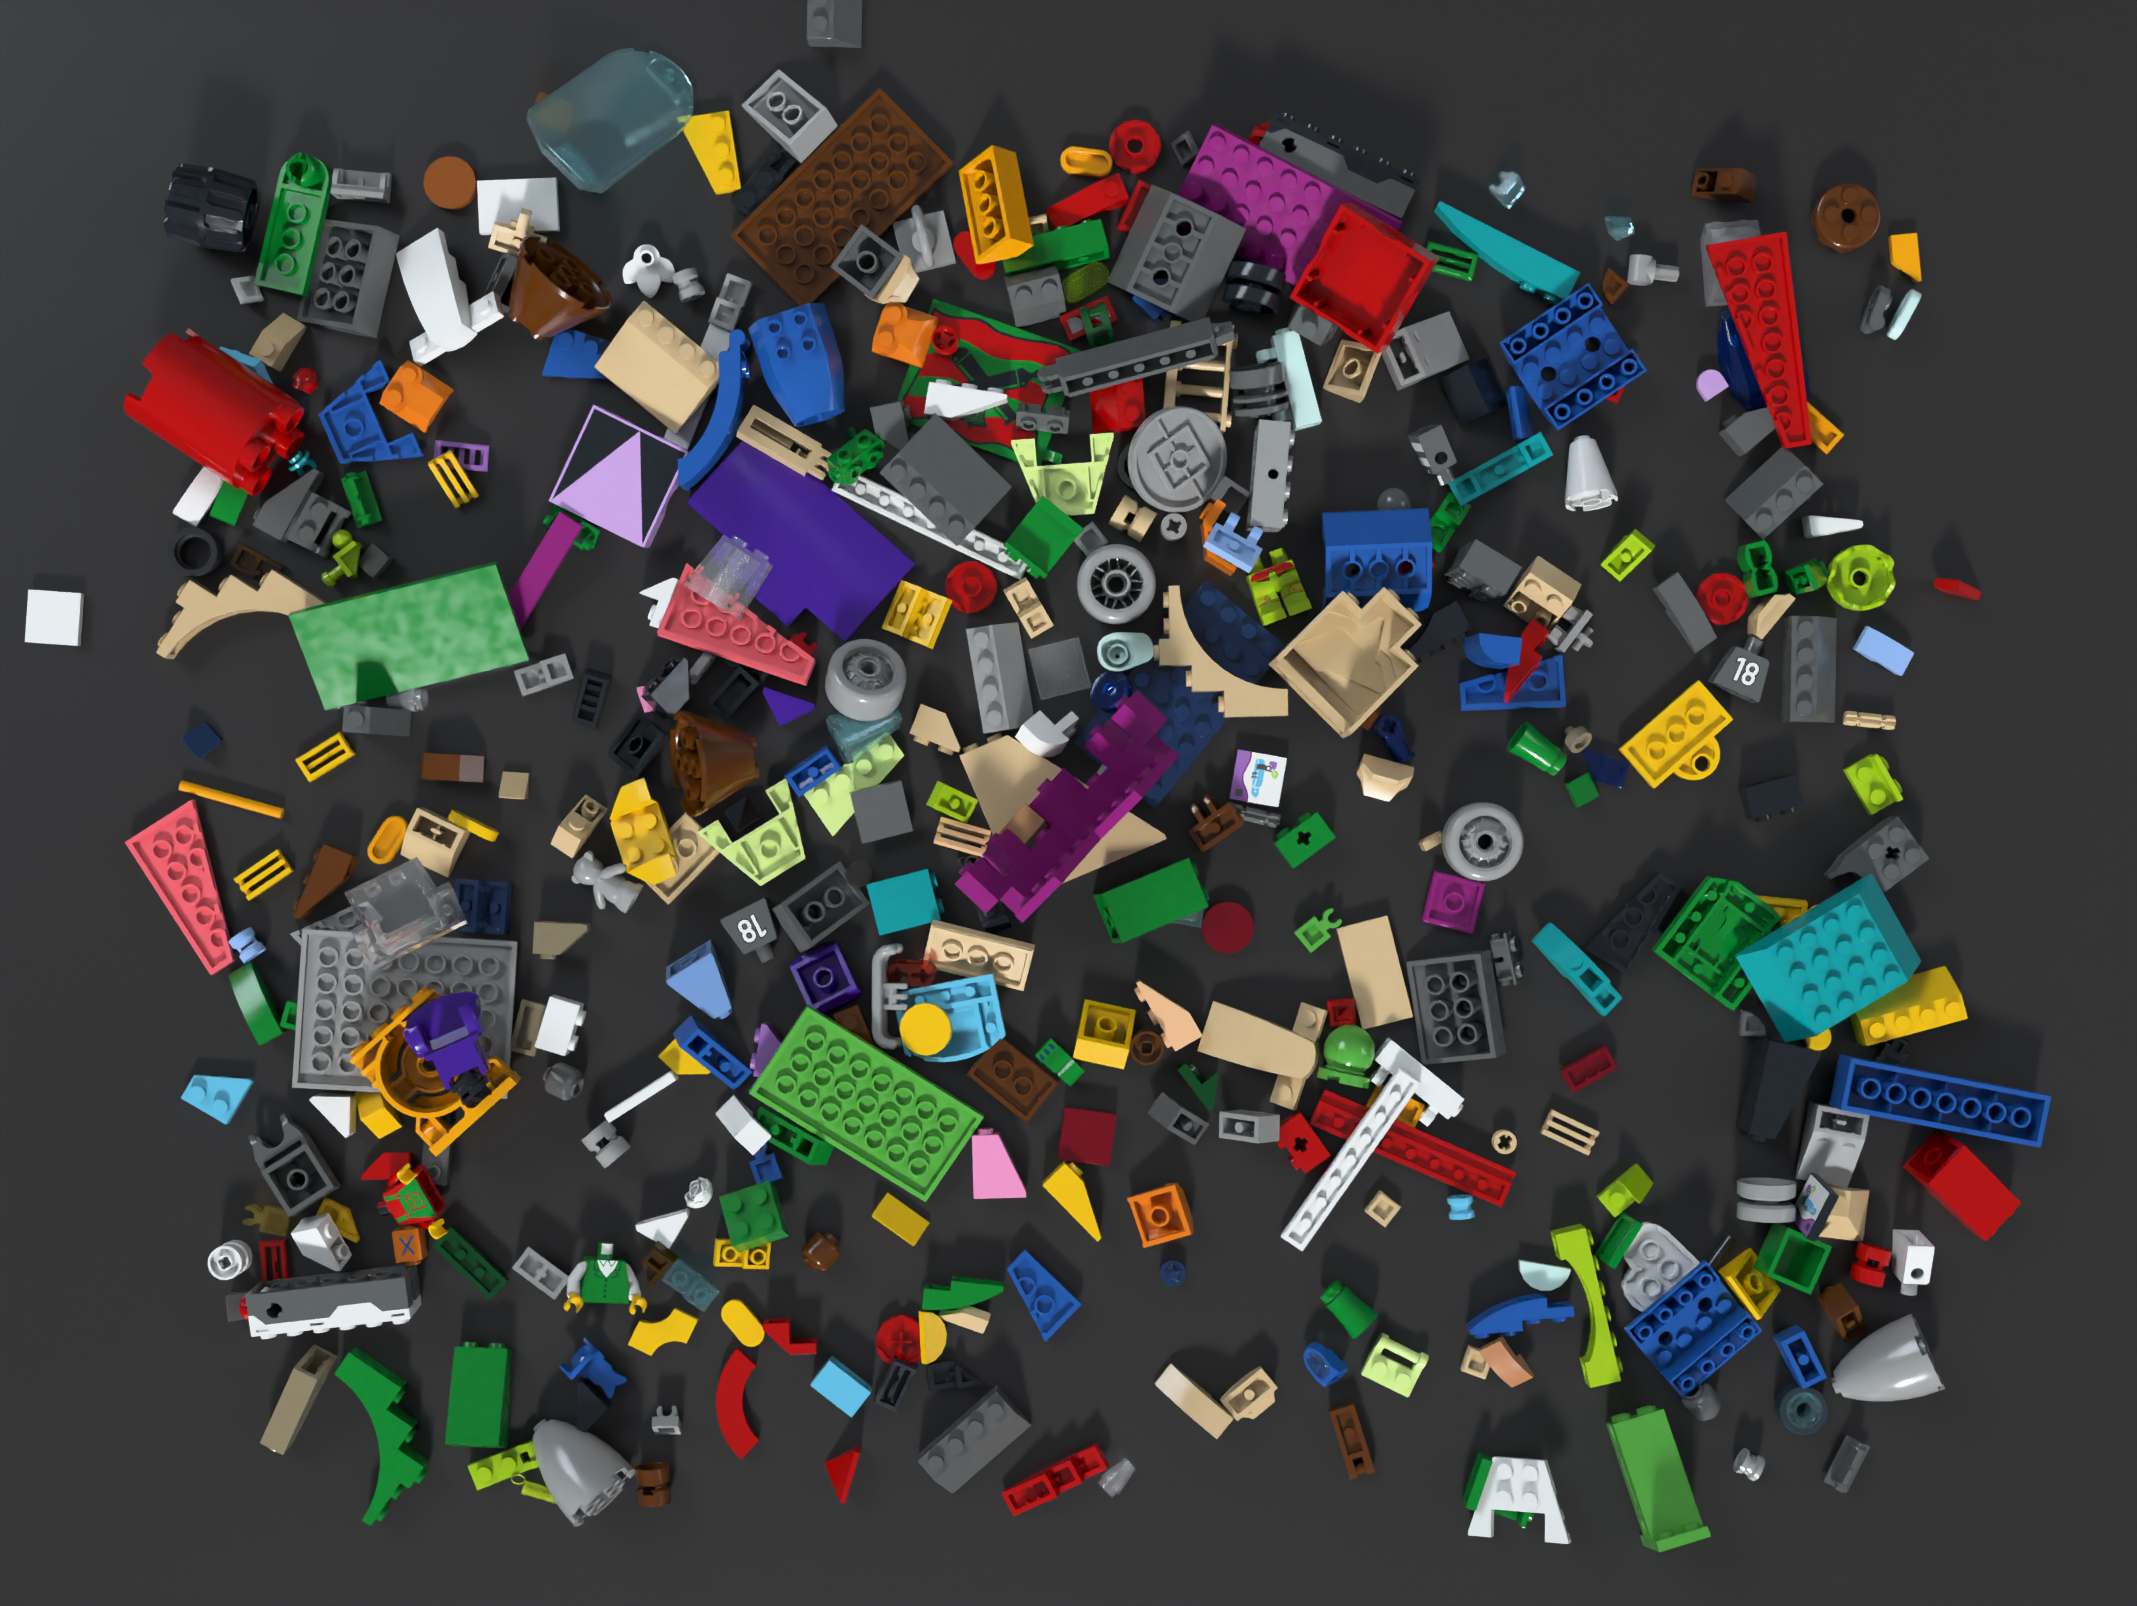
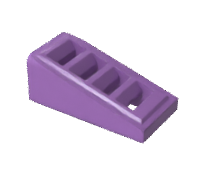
[433,440,490,472]

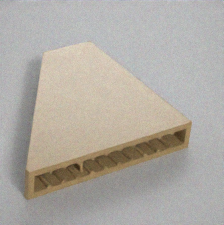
[960,733,1166,883]

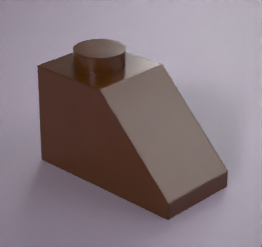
[1818,1282,1866,1343]

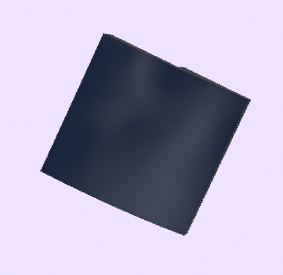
[451,878,513,935]

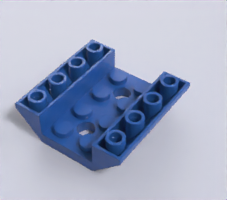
[1499,283,1647,431]
[1322,508,1432,612]
[1624,1260,1762,1398]

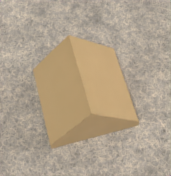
[1323,339,1382,403]

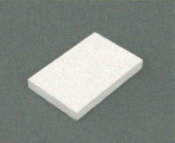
[477,178,560,235]

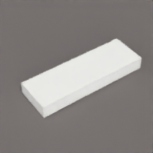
[604,1070,679,1123]

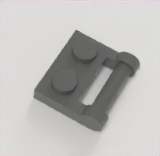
[284,490,352,559]

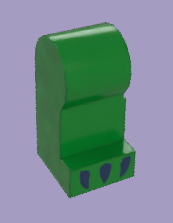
[1035,1037,1085,1086]

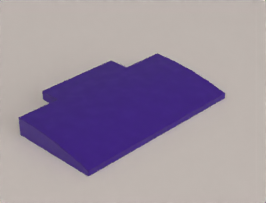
[686,441,915,643]

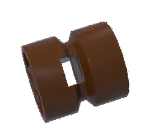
[1129,1028,1164,1065]
[635,1462,671,1507]

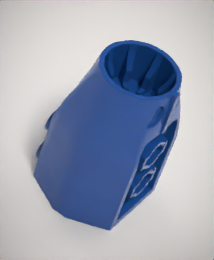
[748,303,845,427]

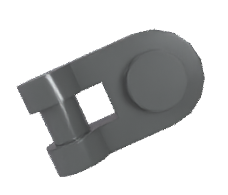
[1860,285,1893,334]

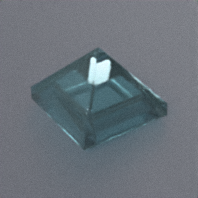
[1604,216,1635,241]

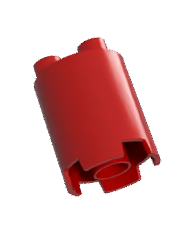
[124,328,304,496]

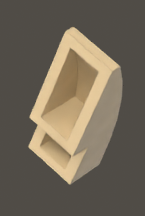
[1154,1363,1233,1439]

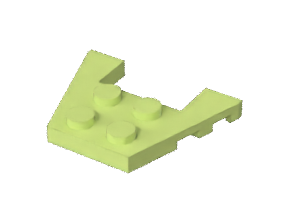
[1011,432,1114,516]
[698,779,806,886]

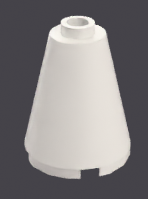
[1565,435,1618,511]

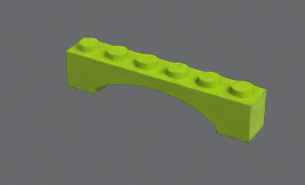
[1550,1224,1623,1388]

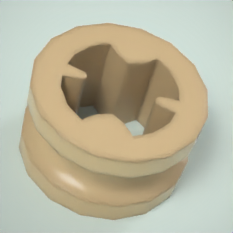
[1491,1129,1517,1154]

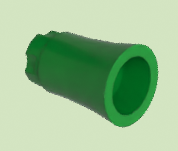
[1507,721,1567,776]
[1320,1279,1379,1339]

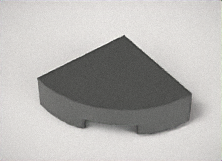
[1738,1009,1766,1036]

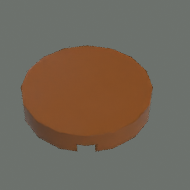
[423,156,477,210]

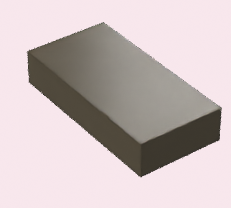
[511,999,547,1057]

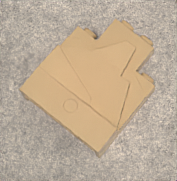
[1268,587,1422,738]

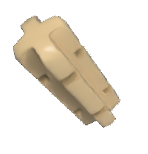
[1843,711,1896,730]

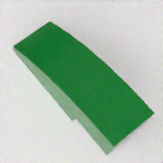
[228,962,288,1046]
[922,1276,1004,1310]

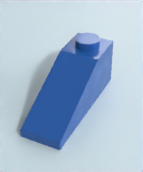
[673,1015,752,1091]

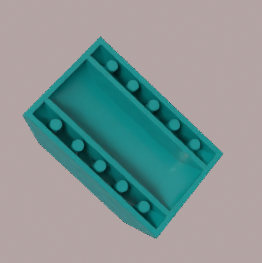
[1734,873,1921,1042]

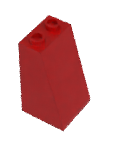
[1902,1129,2021,1241]

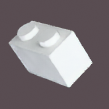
[535,995,586,1056]

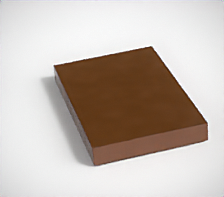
[966,1037,1060,1123]

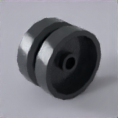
[1222,261,1287,314]

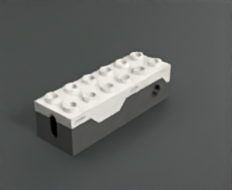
[239,1265,422,1339]

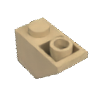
[910,704,961,756]
[551,794,607,858]

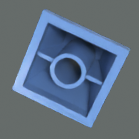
[666,940,732,1020]

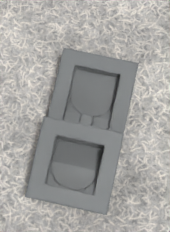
[708,273,753,331]
[514,653,574,697]

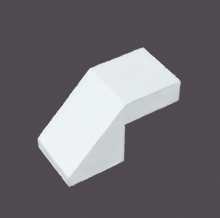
[715,1095,772,1155]

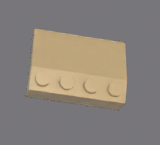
[594,301,719,435]

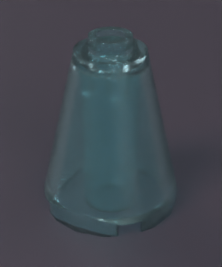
[826,708,902,765]

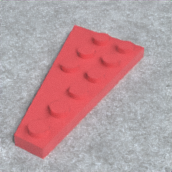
[657,563,816,686]
[125,800,236,975]

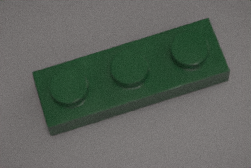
[433,1226,510,1300]

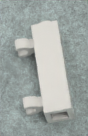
[1369,1038,1464,1127]

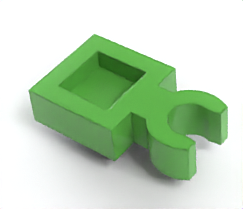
[1294,908,1342,953]

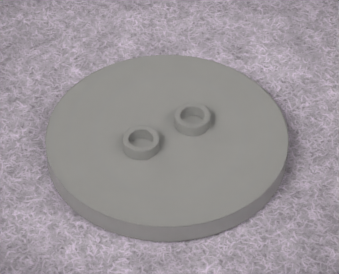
[1128,406,1227,513]

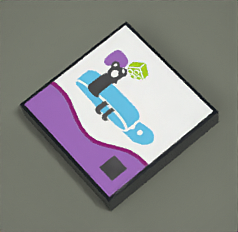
[1227,748,1288,809]
[1792,1172,1839,1242]

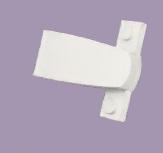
[396,228,504,366]

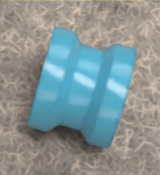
[1447,1194,1475,1220]

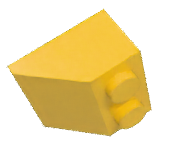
[1073,999,1136,1069]

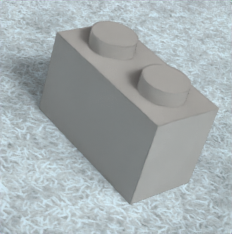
[1219,1109,1280,1143]

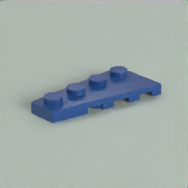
[1458,654,1566,711]

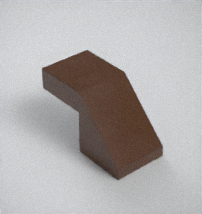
[420,753,484,782]

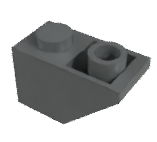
[870,400,916,450]

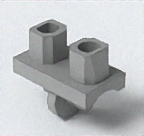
[1547,605,1593,653]

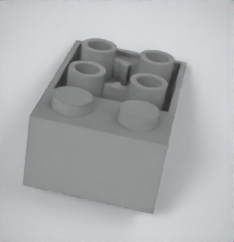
[1381,311,1470,391]
[1795,1101,1870,1188]

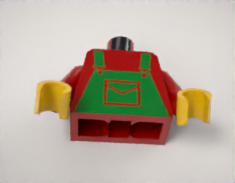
[377,1163,448,1239]

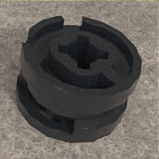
[449,1066,492,1105]

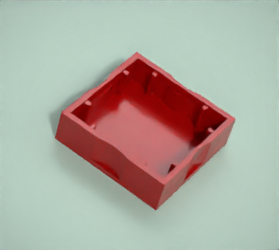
[1290,201,1440,354]

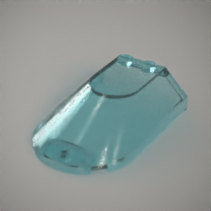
[526,48,694,193]

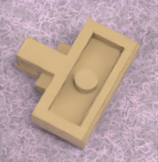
[488,208,547,257]

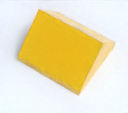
[1717,1248,1781,1320]

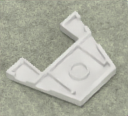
[1468,1456,1571,1544]

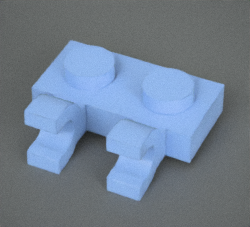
[1203,512,1264,573]

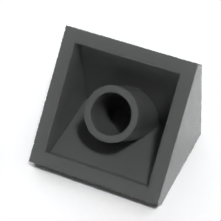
[831,224,904,299]

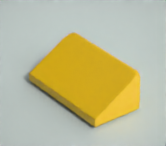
[871,1192,930,1246]

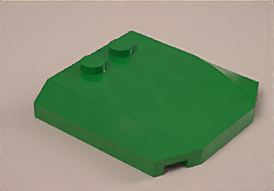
[1651,876,1782,1011]

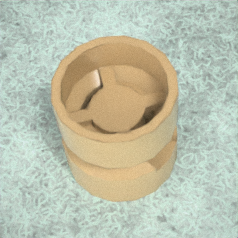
[1108,495,1157,543]

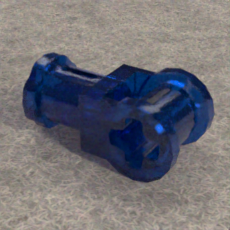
[1373,715,1416,764]

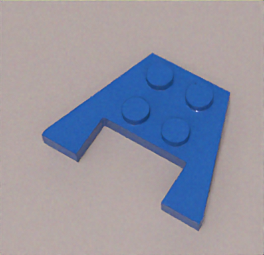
[318,360,425,464]

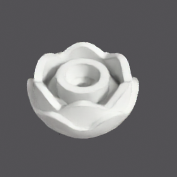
[684,1177,713,1208]

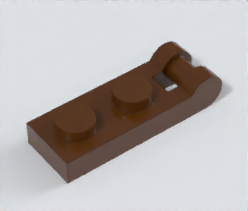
[1328,1402,1375,1480]

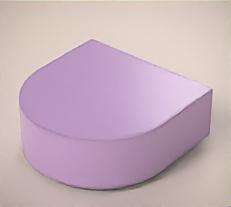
[1696,370,1729,402]

